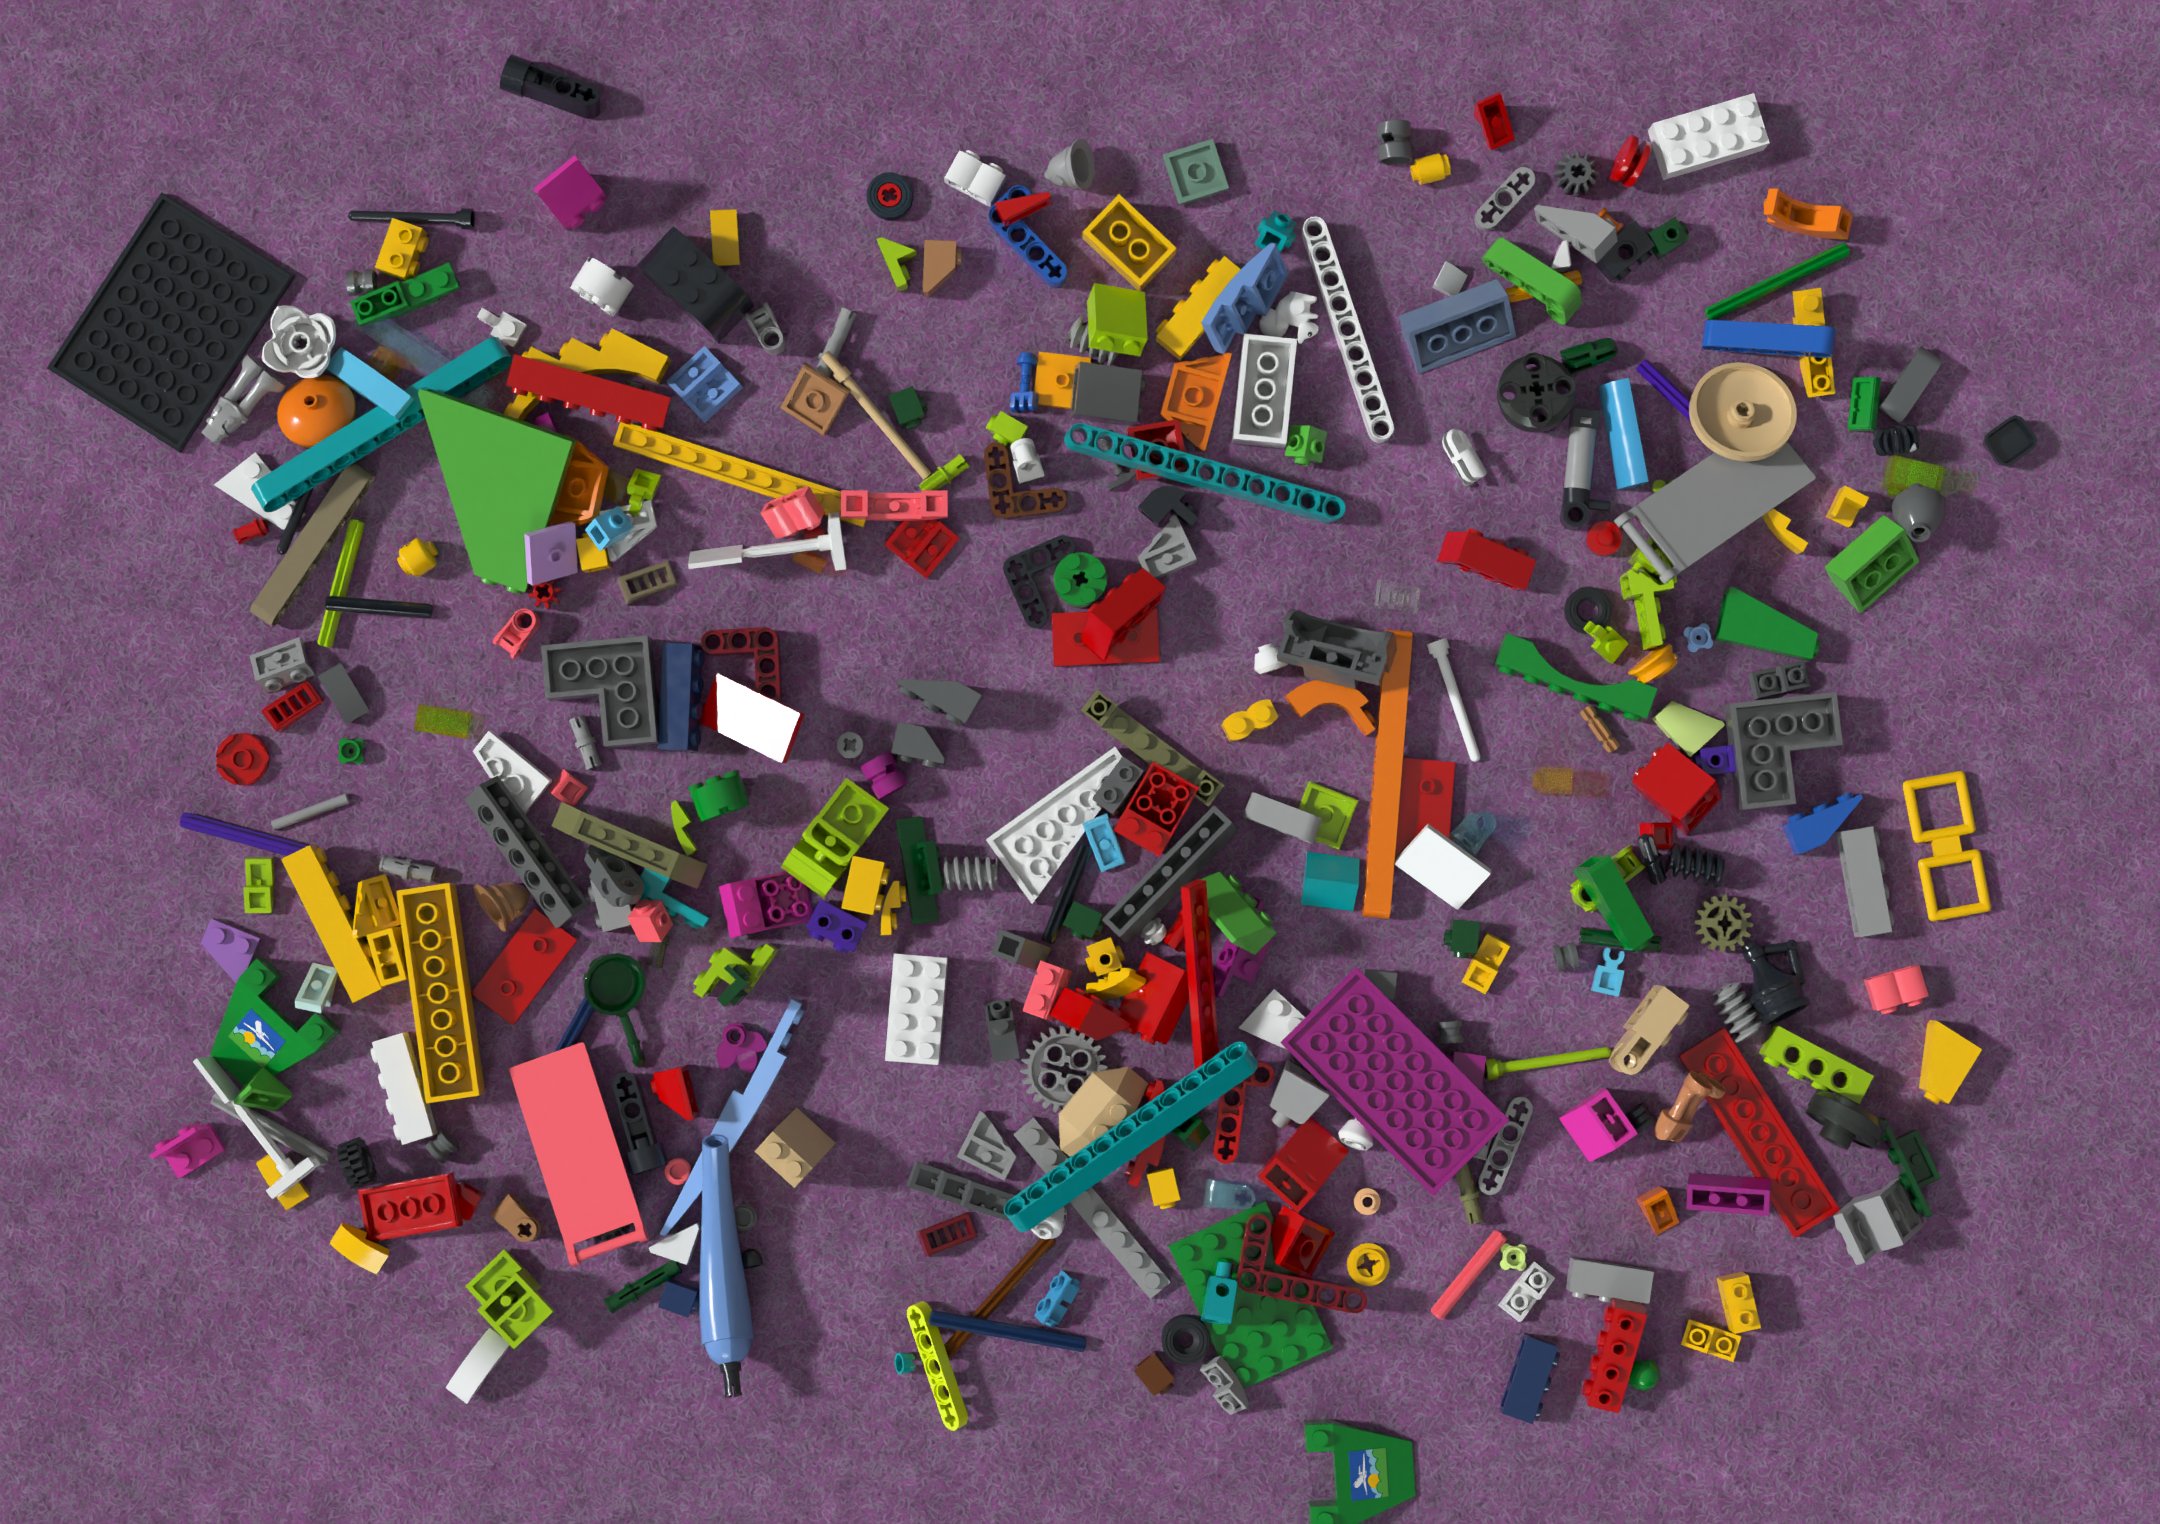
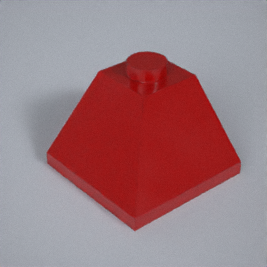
[651,1065,700,1121]
[1271,1205,1335,1277]

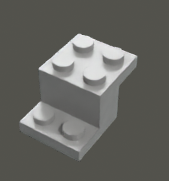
[1833,1178,1923,1265]

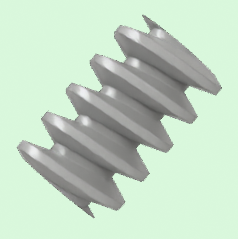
[1064,316,1119,366]
[944,857,998,890]
[1709,982,1763,1043]

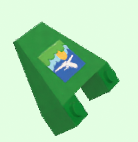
[210,958,341,1086]
[1303,1419,1416,1524]

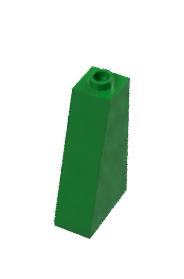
[1714,587,1820,661]
[1572,855,1654,952]

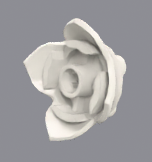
[262,305,336,378]

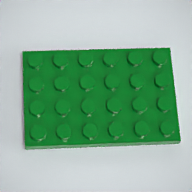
[1168,1200,1332,1389]

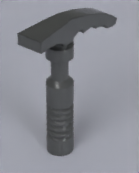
[1099,439,1136,491]

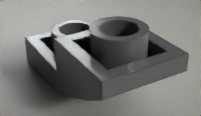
[1747,660,1810,699]
[317,662,369,724]

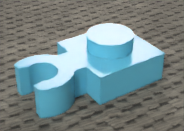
[1591,948,1625,997]

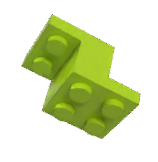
[693,943,780,998]
[465,1248,555,1349]

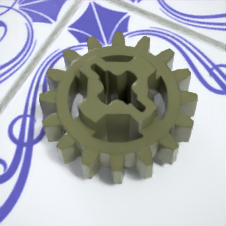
[1693,895,1753,952]

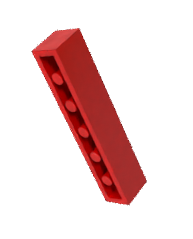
[506,354,672,432]

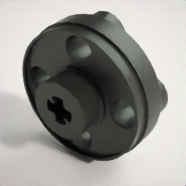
[1497,352,1576,433]
[1805,1089,1888,1150]

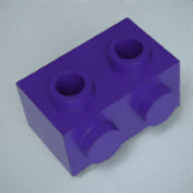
[806,899,869,954]

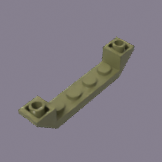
[1080,689,1224,807]
[552,802,708,889]

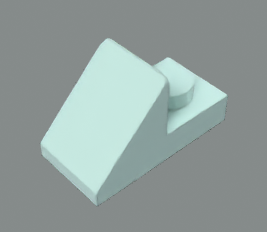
[295,963,338,1013]

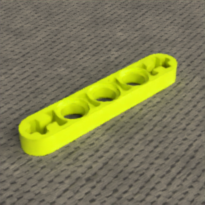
[907,1301,968,1431]

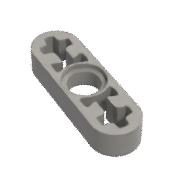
[1474,167,1535,231]

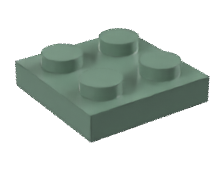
[1163,139,1229,206]

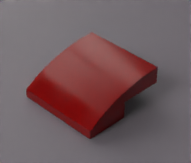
[883,519,959,579]

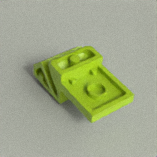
[1620,538,1677,650]
[781,778,889,898]

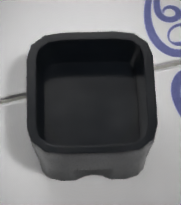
[1983,415,2037,466]

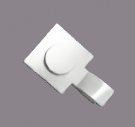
[477,308,527,348]

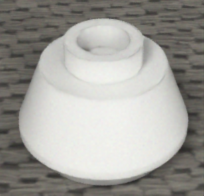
[1254,643,1288,674]
[1338,1118,1373,1150]

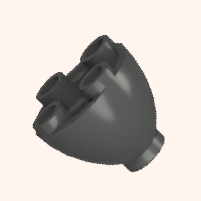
[1892,483,1946,542]

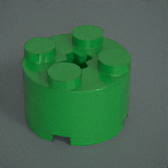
[1054,552,1107,608]
[688,770,750,822]

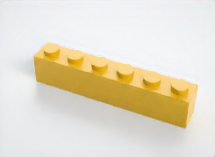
[281,844,386,1003]

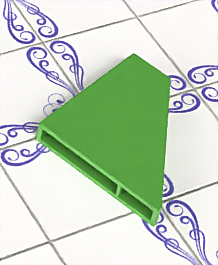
[418,387,577,594]

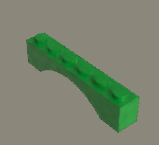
[1494,633,1658,722]

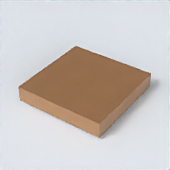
[780,363,851,436]

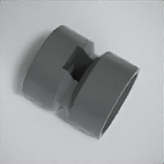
[1377,120,1413,165]

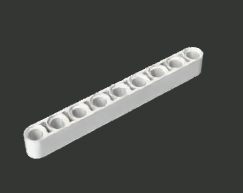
[1301,216,1394,443]

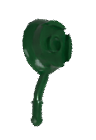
[583,953,646,1068]

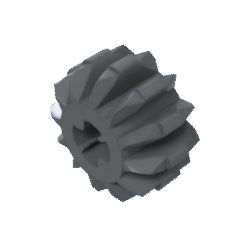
[1553,151,1599,197]

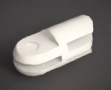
[1442,429,1487,486]

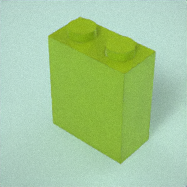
[1087,283,1148,356]

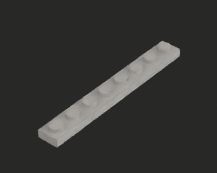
[1013,1117,1171,1299]

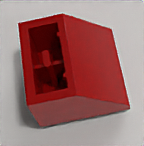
[1049,987,1130,1041]

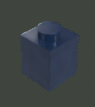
[658,1279,700,1318]

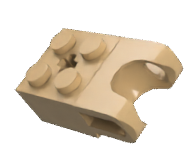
[1609,985,1690,1075]

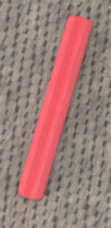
[1430,1230,1507,1320]

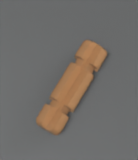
[1580,705,1620,753]

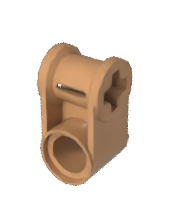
[490,1193,542,1242]

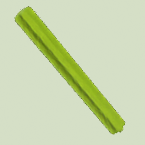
[317,519,364,648]

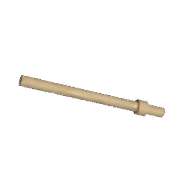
[821,351,931,480]

